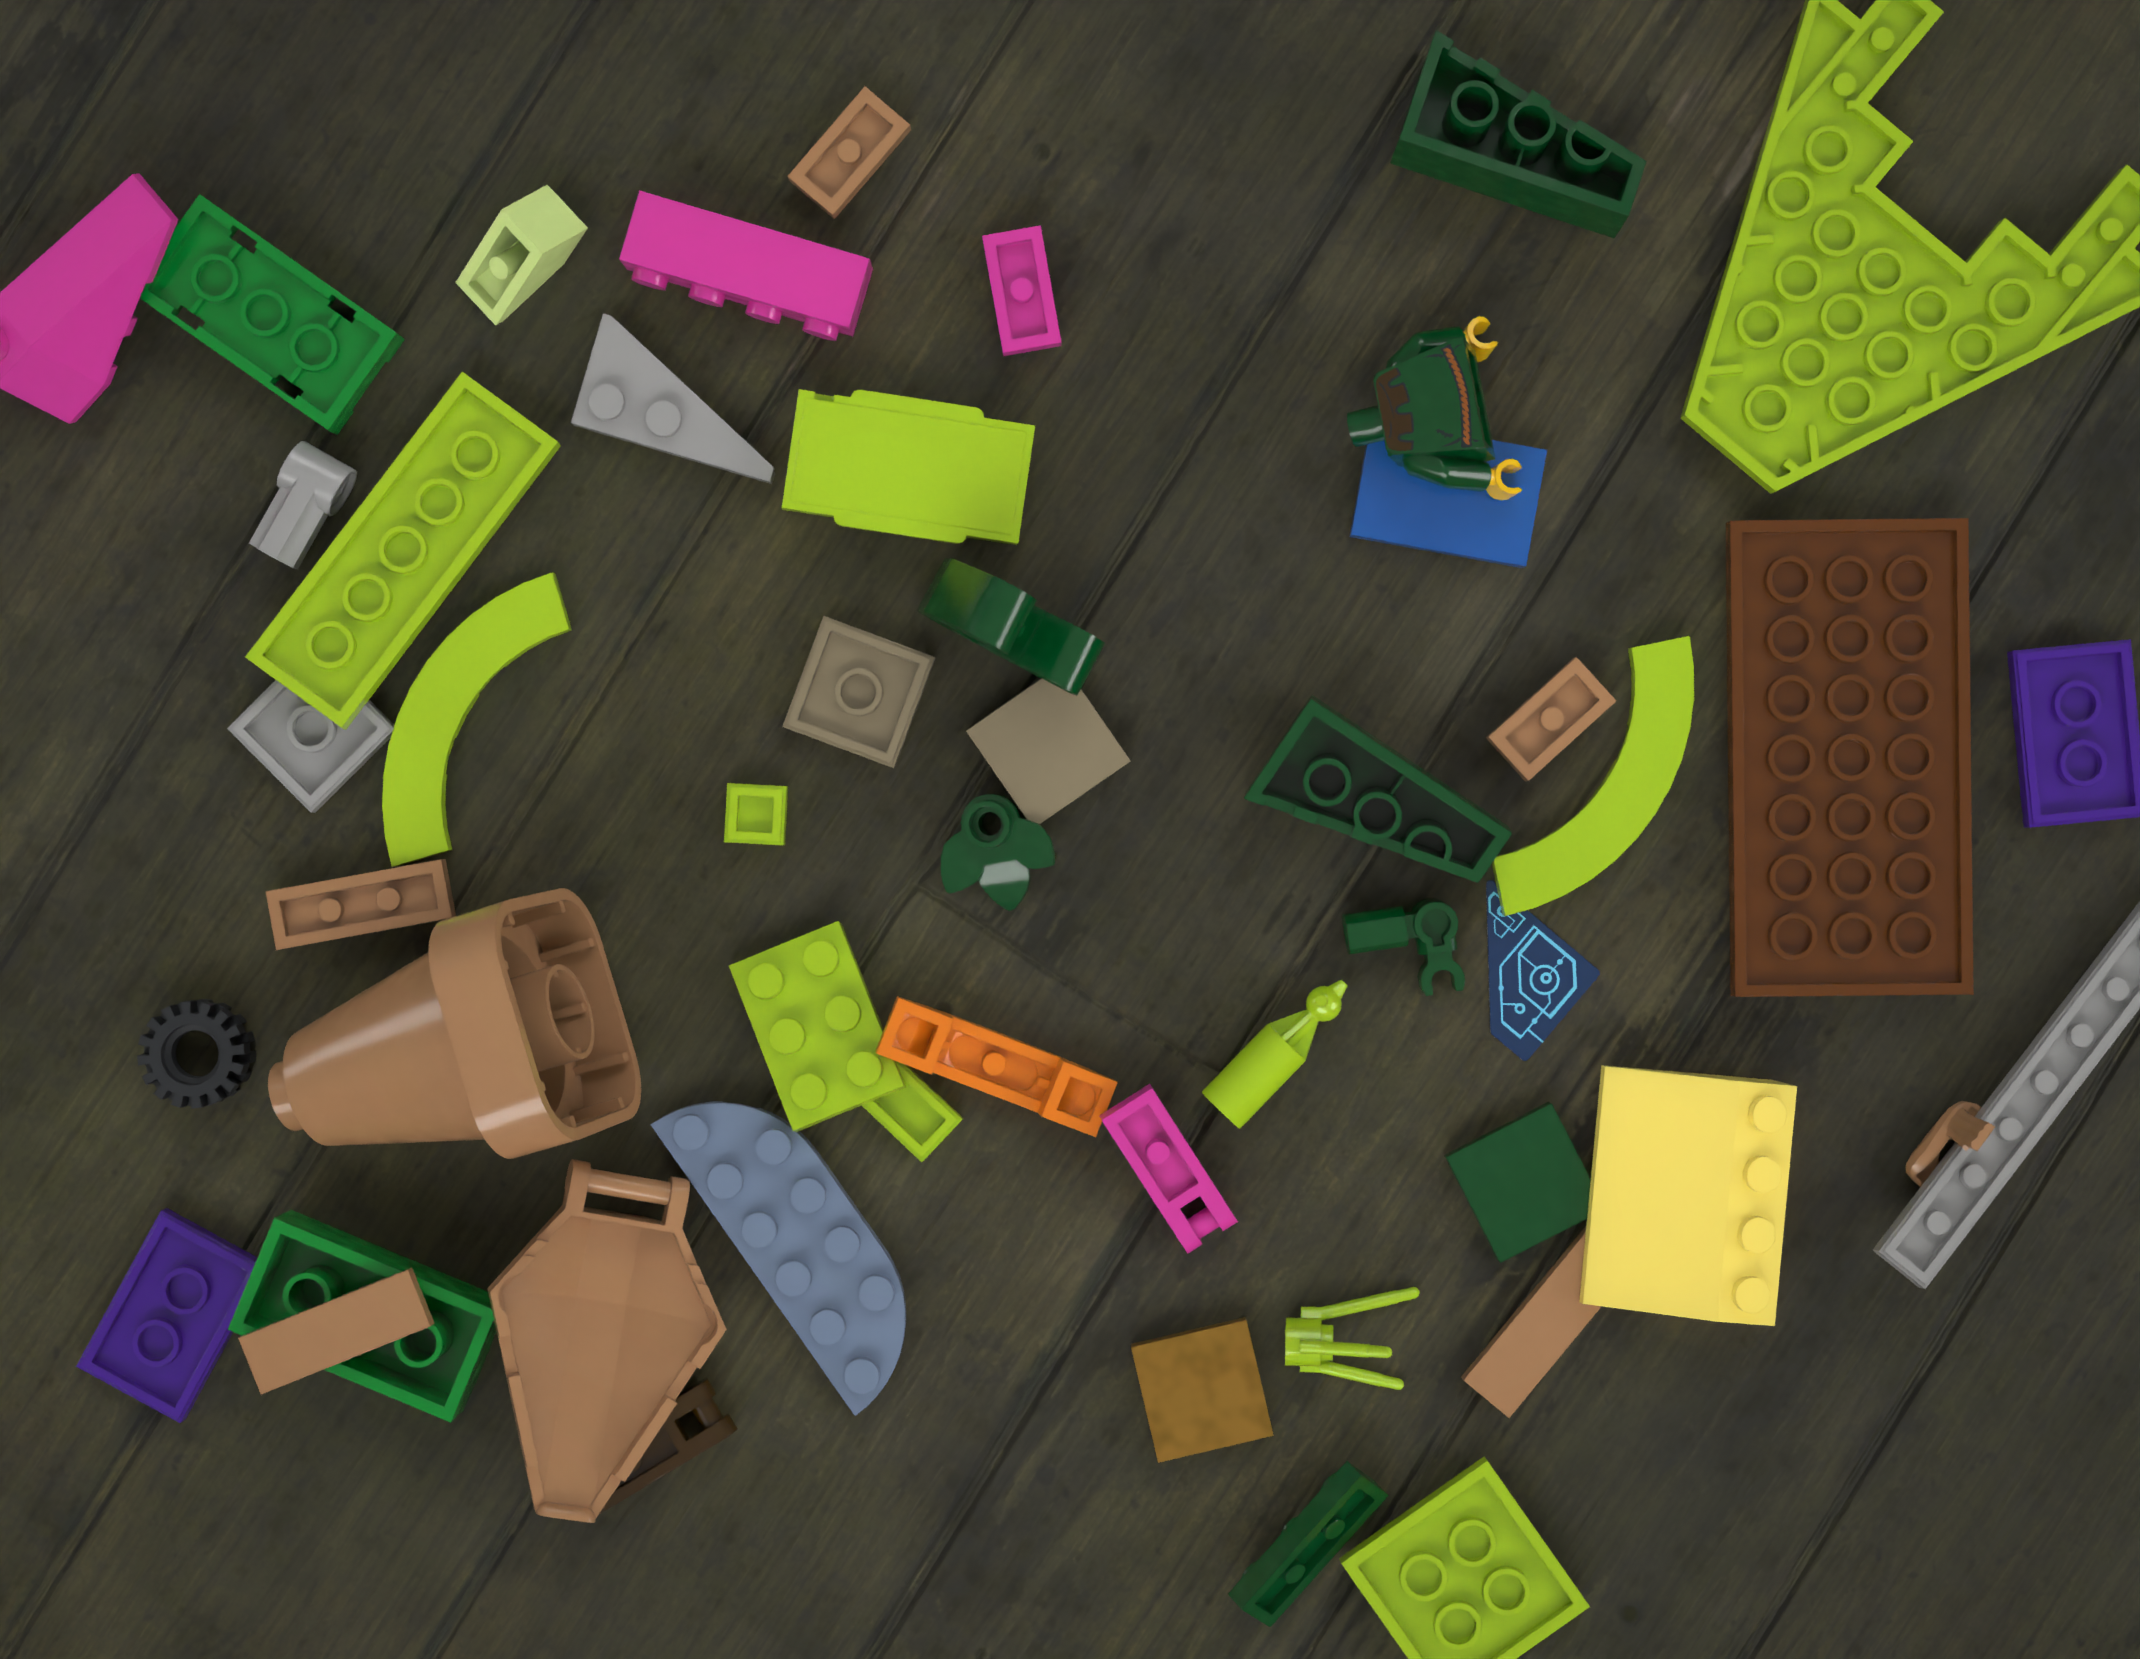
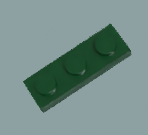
[1228,1461,1389,1627]

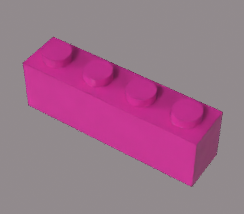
[619,190,873,341]

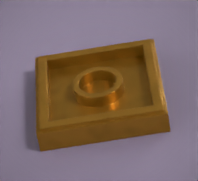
[1131,1317,1274,1463]

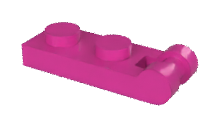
[1100,1084,1238,1253]

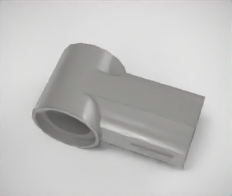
[249,441,357,569]

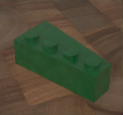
[1244,695,1512,883]

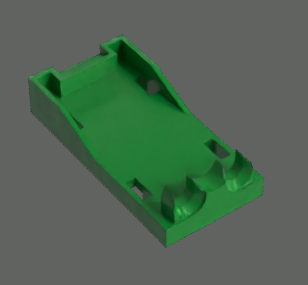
[140,194,405,435]

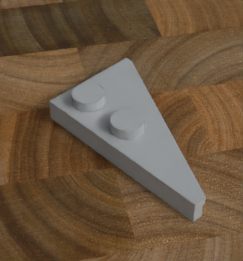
[571,314,775,484]

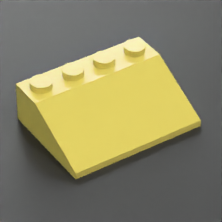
[1579,1065,1797,1326]

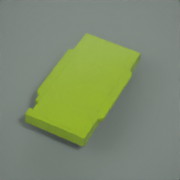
[782,389,1035,545]

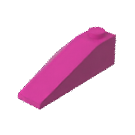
[0,173,179,424]

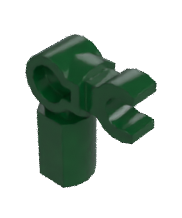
[1342,898,1465,996]

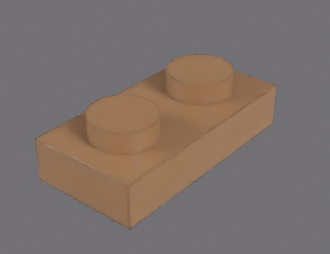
[788,86,911,219]
[1486,657,1616,781]

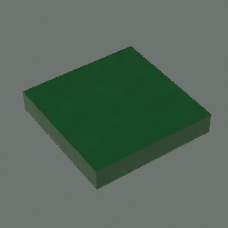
[1444,1102,1591,1263]

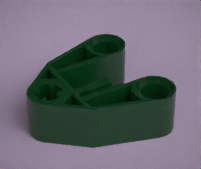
[916,558,1105,696]

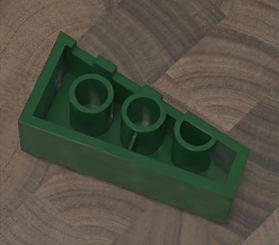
[1390,30,1647,239]

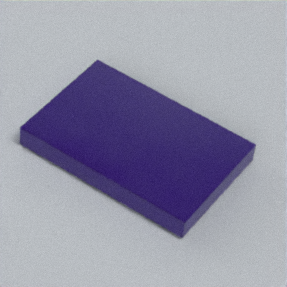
[2007,639,2140,828]
[76,1208,258,1423]

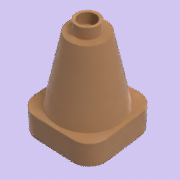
[268,888,641,1159]

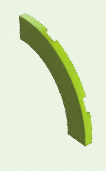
[382,572,572,867]
[1492,636,1694,916]

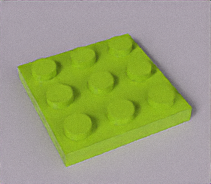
[1339,1456,1590,1659]

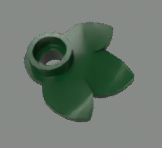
[941,794,1055,911]

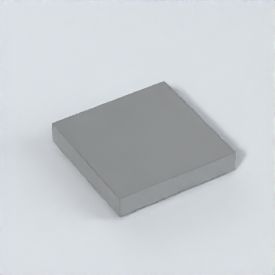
[227,680,394,813]

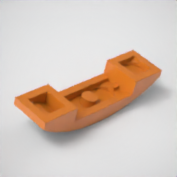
[875,996,1118,1137]

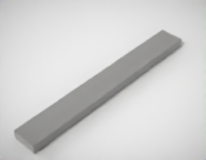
[1873,901,2140,1289]

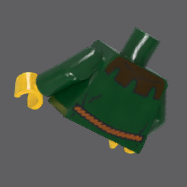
[1347,316,1522,501]

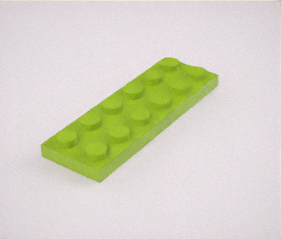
[245,372,561,730]

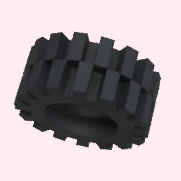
[137,999,257,1109]

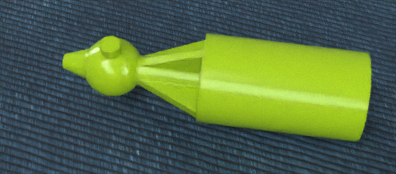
[1202,980,1348,1129]

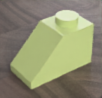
[455,185,588,325]

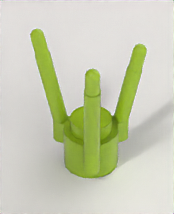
[1285,1287,1420,1390]

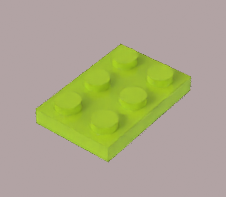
[729,921,906,1132]

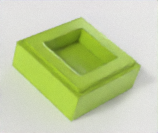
[724,783,788,845]

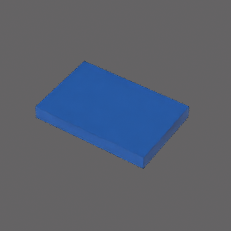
[1349,440,1547,568]

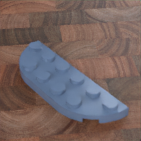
[651,1101,906,1416]

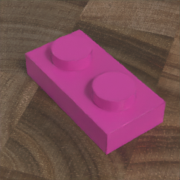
[982,225,1062,356]

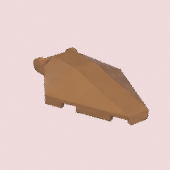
[487,1159,727,1523]

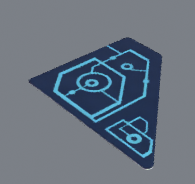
[1486,880,1600,1061]

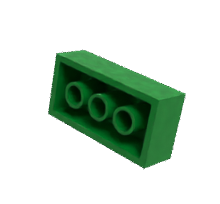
[228,1210,497,1423]

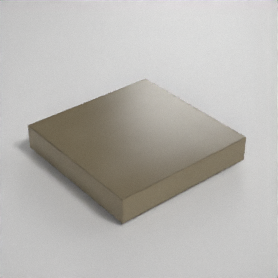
[782,616,935,769]
[966,679,1131,824]

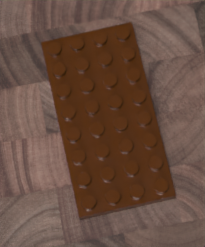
[1725,518,1974,997]

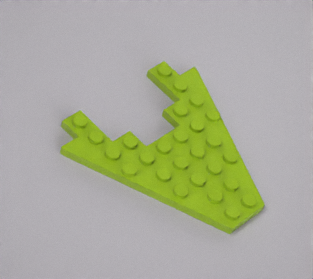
[1680,0,2140,494]

